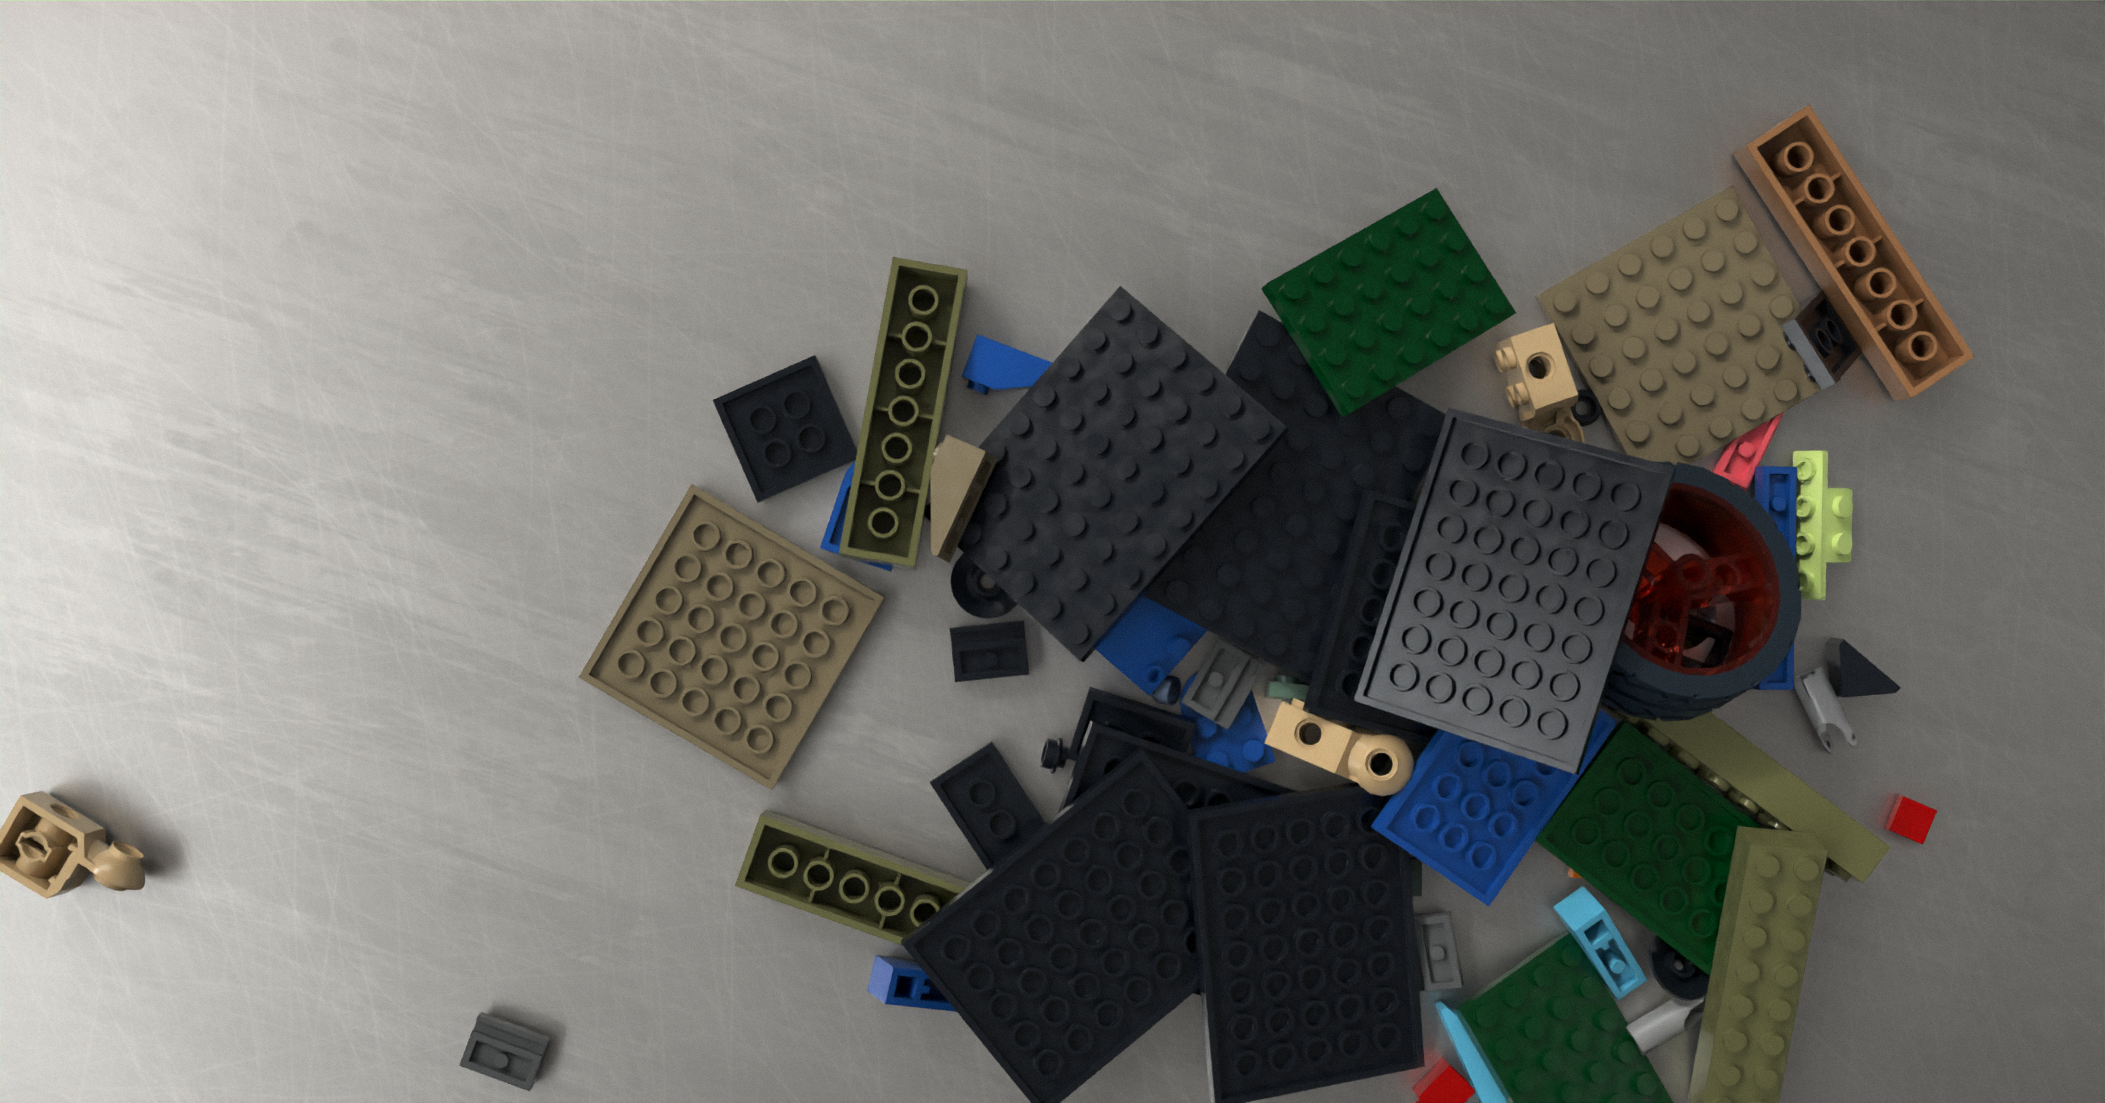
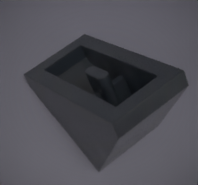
[1826,637,1901,698]

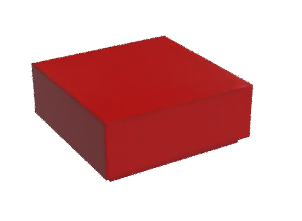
[1884,795,1937,845]

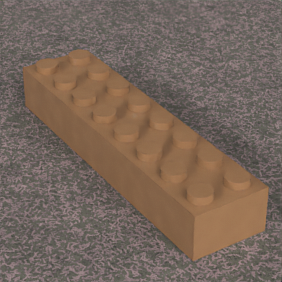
[1733,104,1975,401]

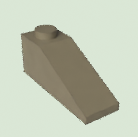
[931,435,997,563]

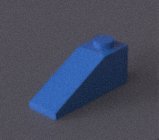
[961,334,1052,395]
[867,955,956,1012]

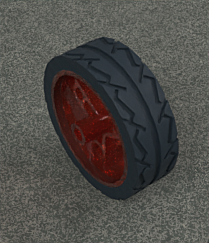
[1603,461,1801,722]

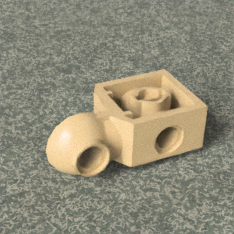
[1493,323,1585,443]
[1265,698,1414,796]
[0,791,145,899]

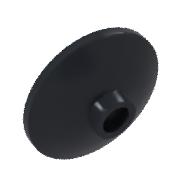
[951,553,1018,619]
[1648,935,1710,1001]

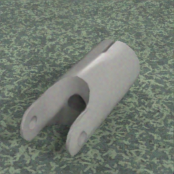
[1794,667,1857,754]
[1626,995,1705,1056]

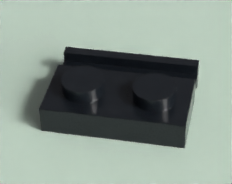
[950,620,1029,682]

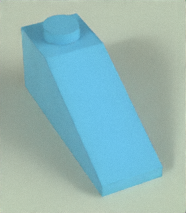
[1553,886,1648,1001]
[1434,1000,1507,1103]

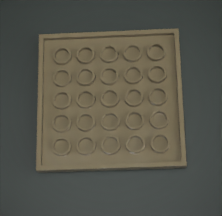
[1535,185,1841,465]
[579,484,885,790]

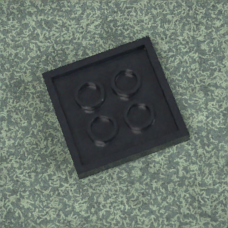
[713,355,857,503]

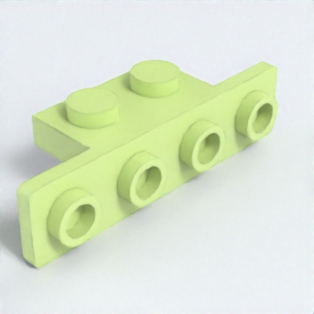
[1793,450,1853,600]

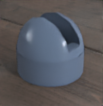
[1151,675,1181,706]

